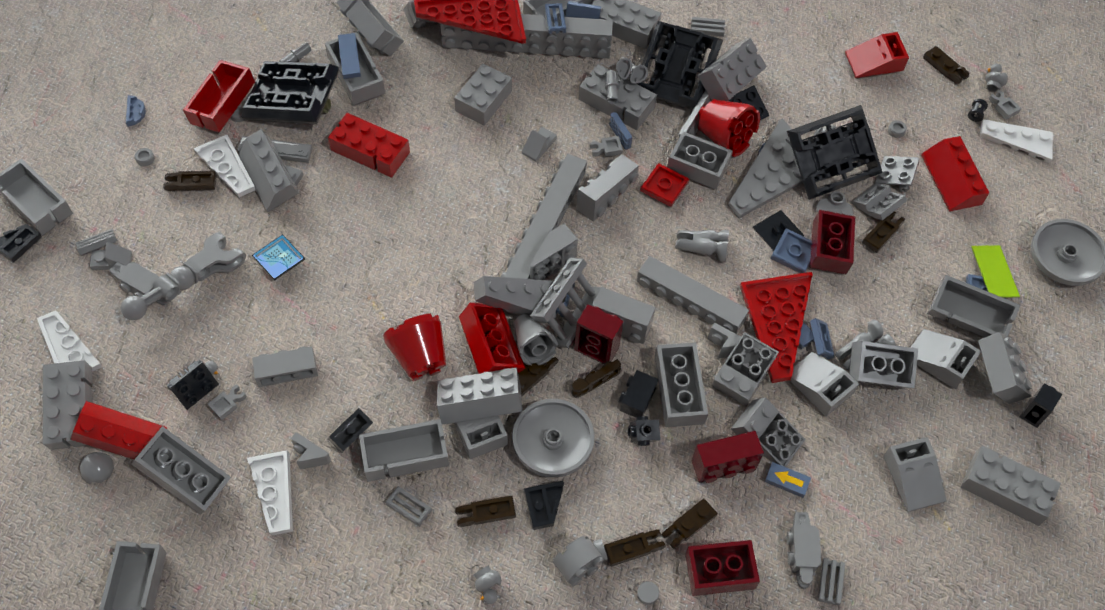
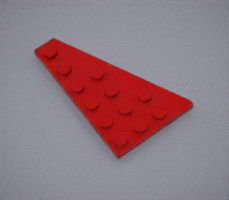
[414,0,526,44]
[740,272,813,383]

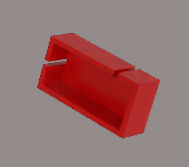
[183,60,255,133]
[328,113,410,178]

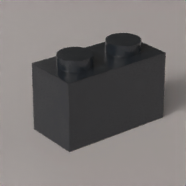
[618,370,659,418]
[1019,383,1063,428]
[328,408,373,453]

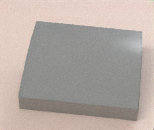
[852,183,907,220]

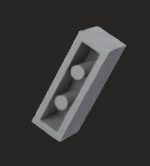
[252,346,318,387]

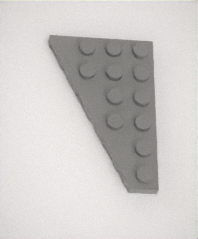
[728,119,803,219]

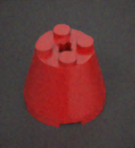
[698,99,760,157]
[383,313,446,381]

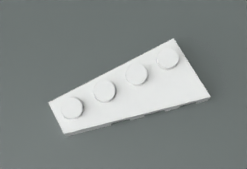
[980,119,1053,164]
[194,135,256,197]
[37,311,102,372]
[247,450,293,535]

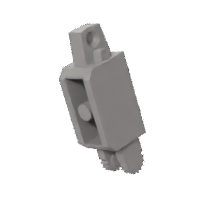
[109,262,170,305]
[787,512,821,589]

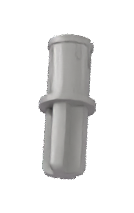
[279,43,312,62]
[605,70,619,104]

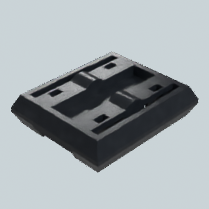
[636,21,723,110]
[241,61,339,125]
[787,105,882,200]

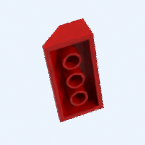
[921,136,989,212]
[459,302,525,374]
[70,401,167,460]

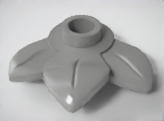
[816,191,853,216]

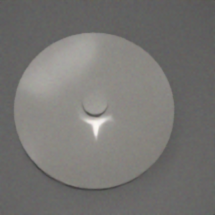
[1031,219,1105,286]
[513,399,594,478]

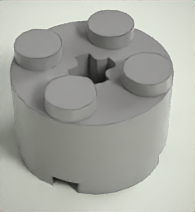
[553,536,604,587]

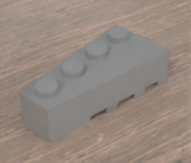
[576,154,639,222]
[474,276,556,324]

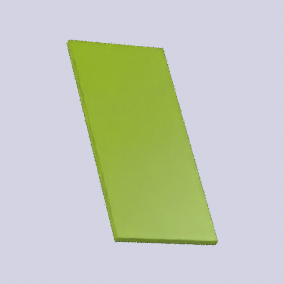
[971,245,1020,298]

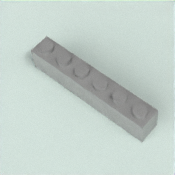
[637,256,749,334]

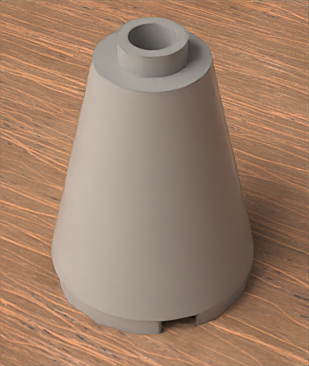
[514,314,558,365]

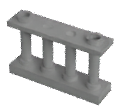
[530,258,601,348]

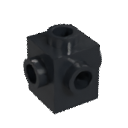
[628,416,660,446]

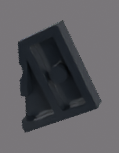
[0,224,42,263]
[524,481,564,530]

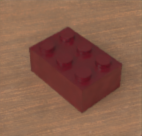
[810,210,856,275]
[574,304,623,364]
[691,431,764,483]
[685,540,760,596]

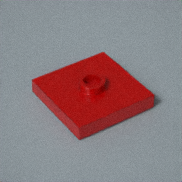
[640,163,689,207]

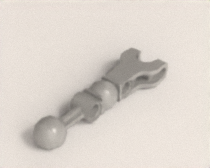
[120,232,246,320]

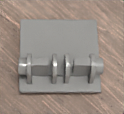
[875,156,920,192]

